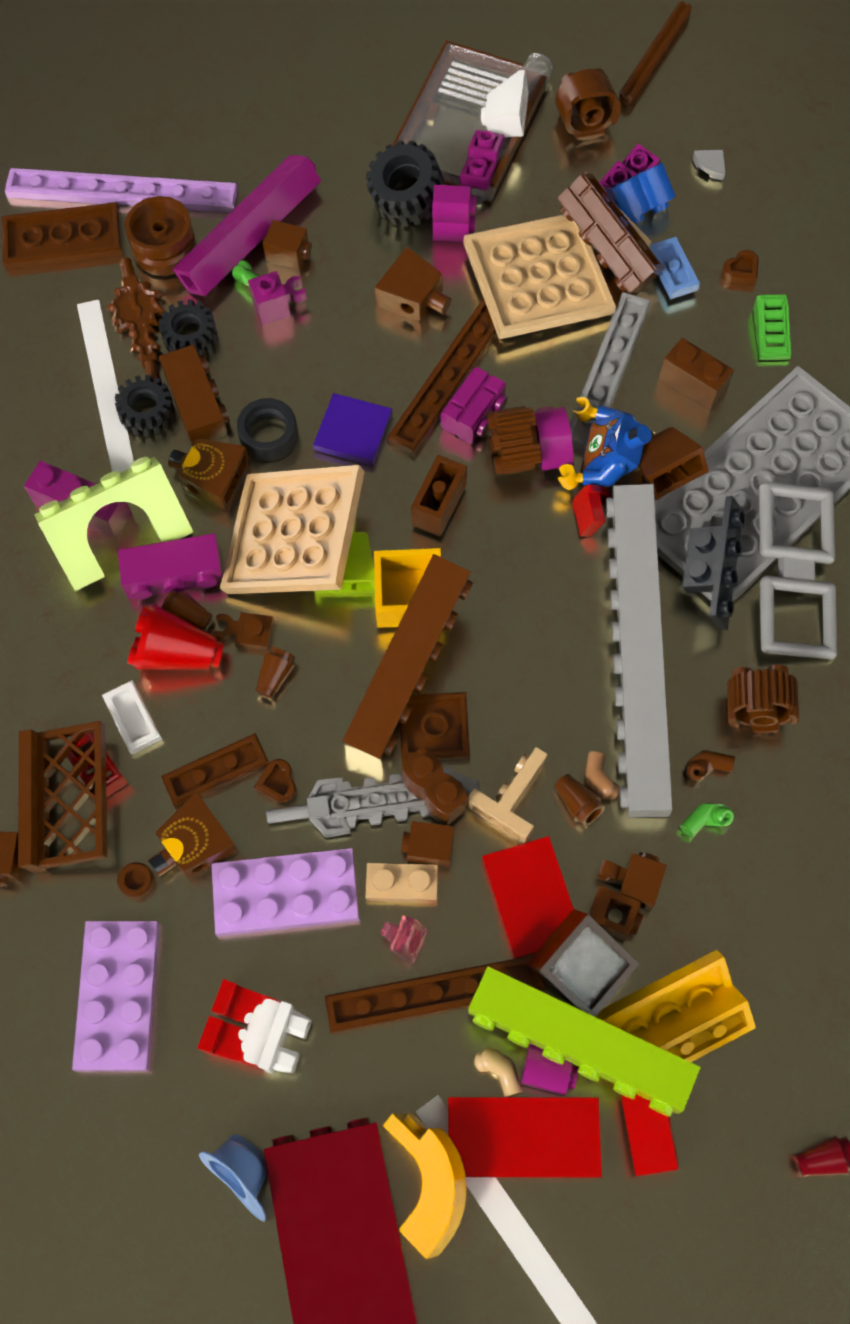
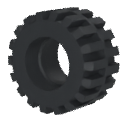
[366,140,445,226]

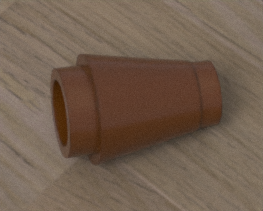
[161,589,213,630]
[255,646,296,699]
[554,774,605,826]

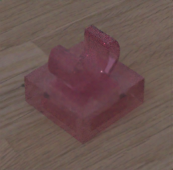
[380,915,427,963]

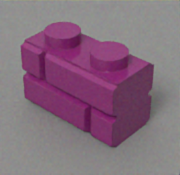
[441,367,508,444]

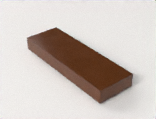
[161,733,269,809]

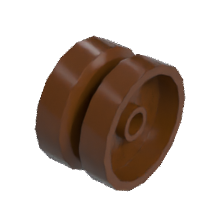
[124,196,197,276]

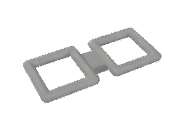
[759,482,837,660]

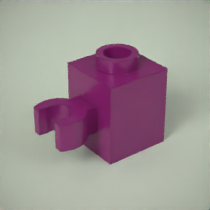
[248,271,307,326]

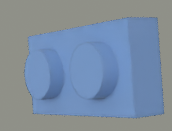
[650,237,700,299]

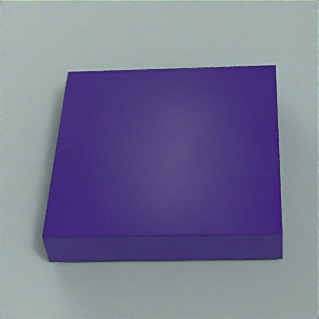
[313,393,393,466]

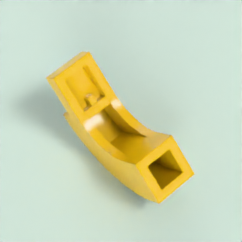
[383,1113,466,1259]

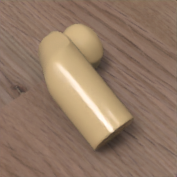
[474,1048,522,1097]

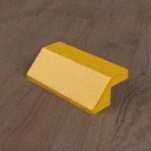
[596,950,756,1062]

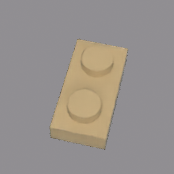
[365,863,438,903]

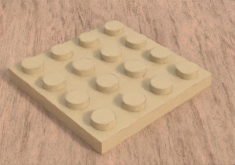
[463,215,616,340]
[220,465,365,594]

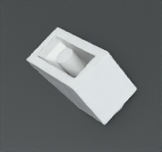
[481,70,529,137]

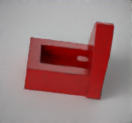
[572,485,612,537]

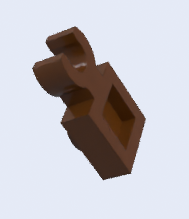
[213,612,274,652]

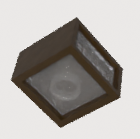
[527,909,640,1017]

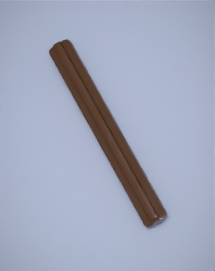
[618,1,692,106]

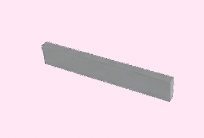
[570,292,651,452]

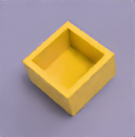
[374,548,441,628]

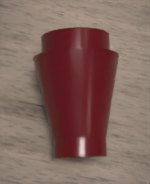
[795,1135,850,1177]

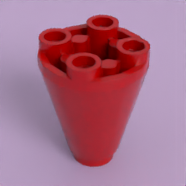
[127,604,225,670]

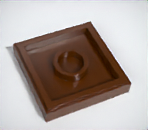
[400,692,470,762]

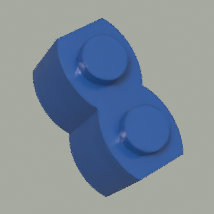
[606,163,676,224]

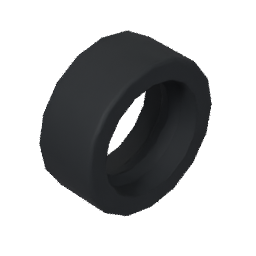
[237,398,298,461]

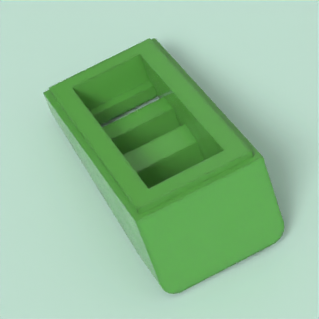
[753,294,791,360]

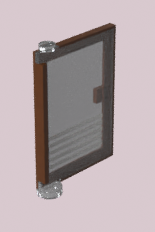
[392,40,553,205]

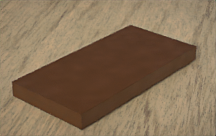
[1,202,123,270]

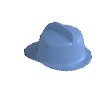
[199,1134,267,1222]

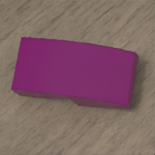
[460,130,504,190]
[599,144,661,190]

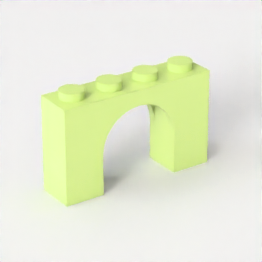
[34,457,194,591]

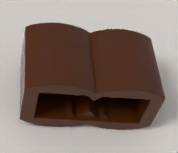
[401,747,468,826]

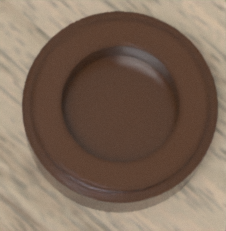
[117,862,155,900]

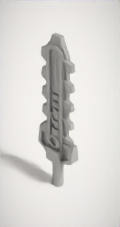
[266,766,480,838]

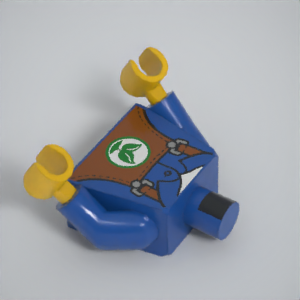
[558,397,652,490]

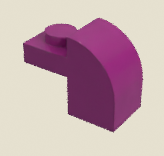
[534,406,574,471]

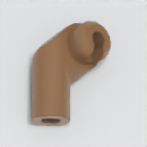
[585,751,620,800]

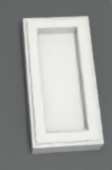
[102,680,162,755]

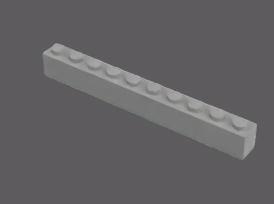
[606,484,672,818]

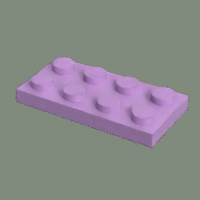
[212,848,359,936]
[72,921,160,1071]

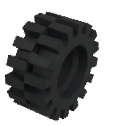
[159,300,218,356]
[115,375,174,436]

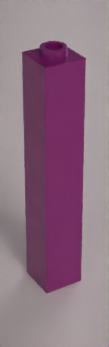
[173,155,321,296]

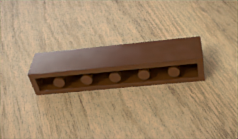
[343,554,474,759]

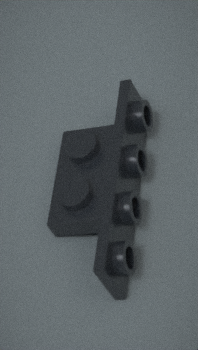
[682,496,746,630]

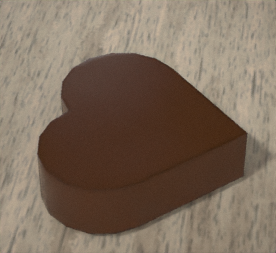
[721,250,759,286]
[253,759,297,805]

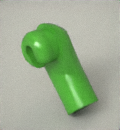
[232,260,260,287]
[680,803,734,838]

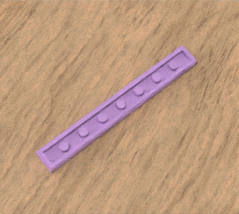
[5,168,239,213]

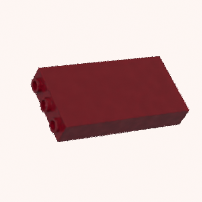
[264,1117,418,1324]

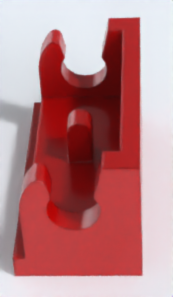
[621,1094,680,1176]

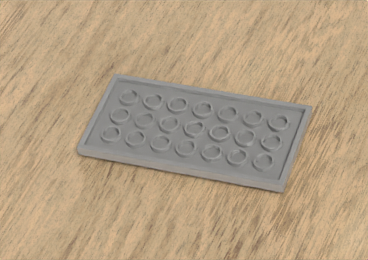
[654,366,850,602]

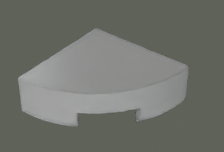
[692,150,725,180]

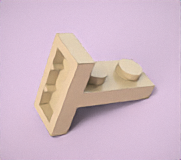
[466,747,548,844]

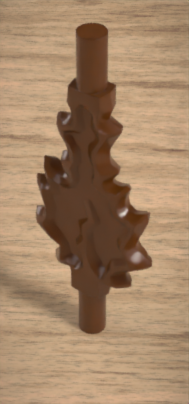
[106,257,164,382]

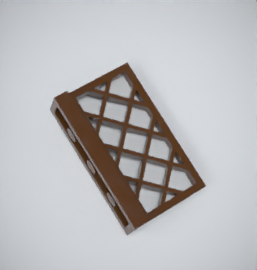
[18,721,108,873]

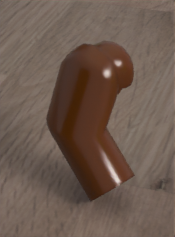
[685,750,735,781]

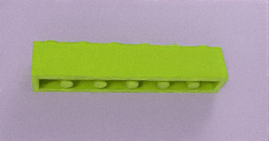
[468,967,701,1117]

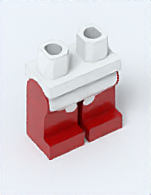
[197,979,312,1074]

